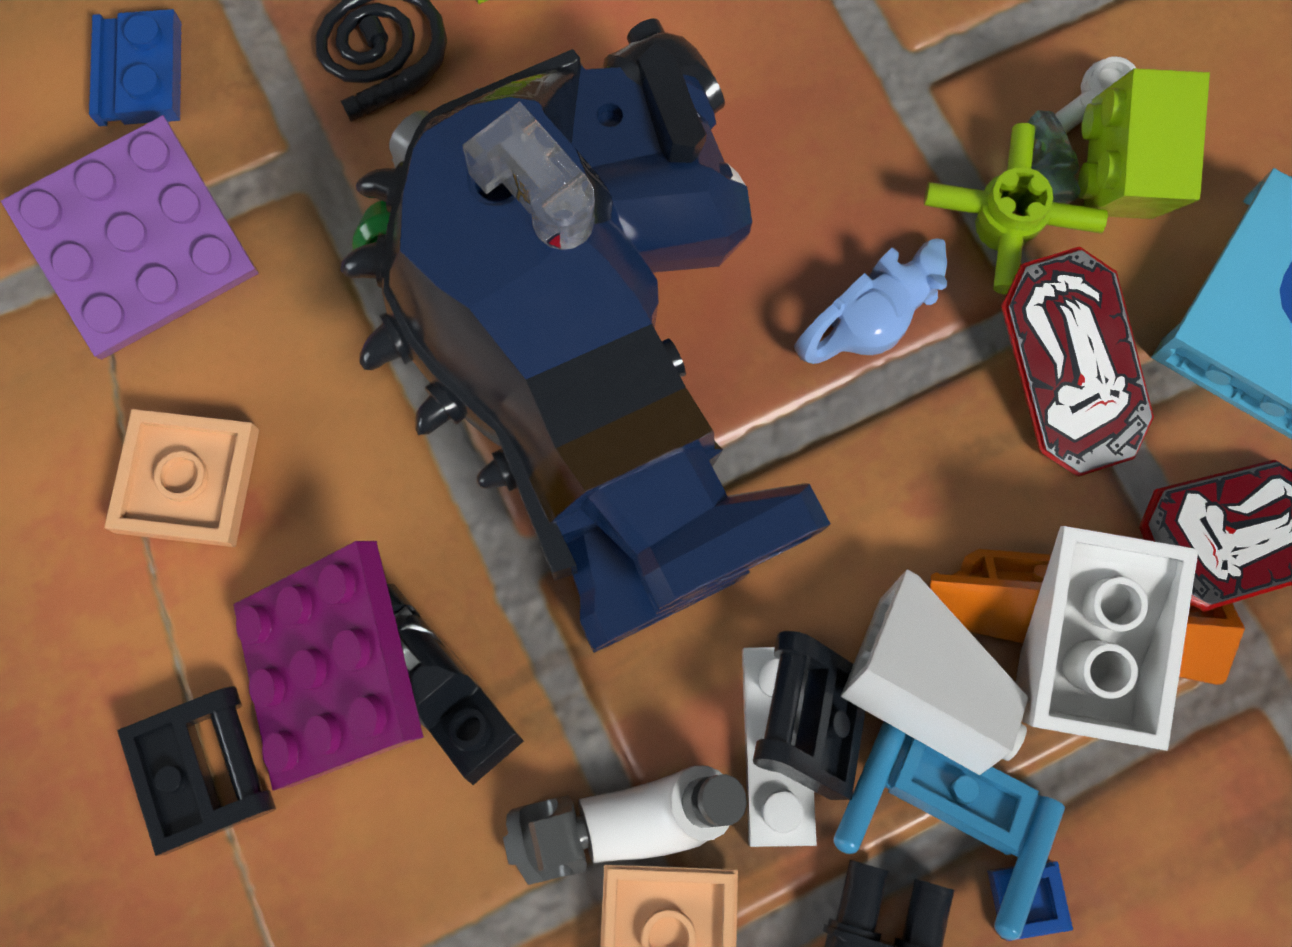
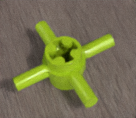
[924,123,1108,294]

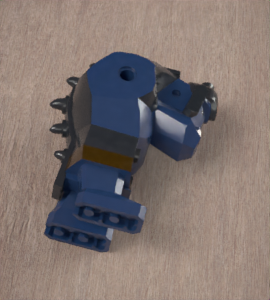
[340,18,831,653]

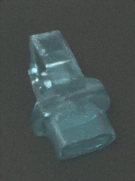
[1027,110,1081,204]

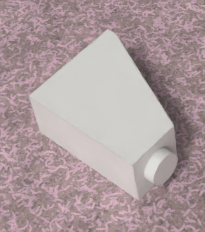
[841,569,1028,775]

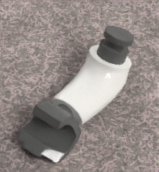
[503,766,747,885]

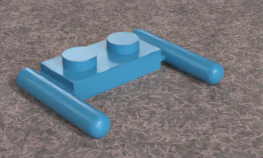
[834,721,1065,940]

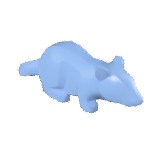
[794,238,947,364]

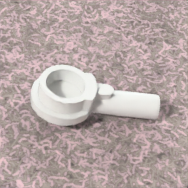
[1037,57,1136,145]

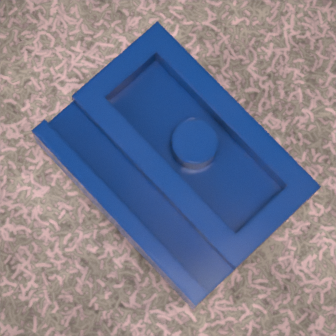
[89,9,182,127]

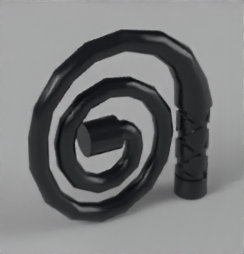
[315,0,447,122]

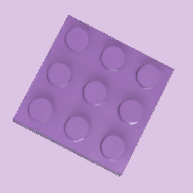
[1,116,259,360]

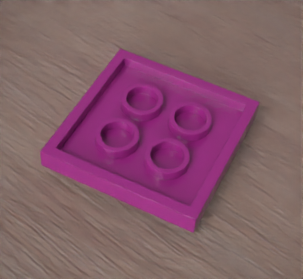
[233,541,424,791]

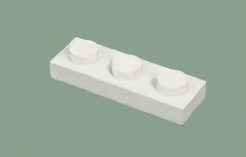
[742,647,817,847]

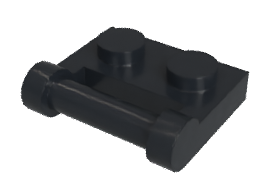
[753,631,866,800]
[117,686,276,856]

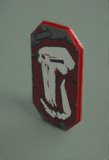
[1001,246,1154,477]
[1139,459,1292,611]

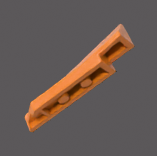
[928,549,1245,685]

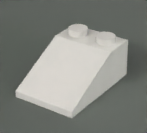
[1016,526,1199,751]

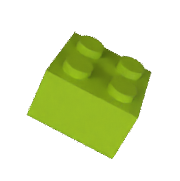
[1077,68,1210,219]

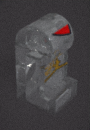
[462,101,595,250]

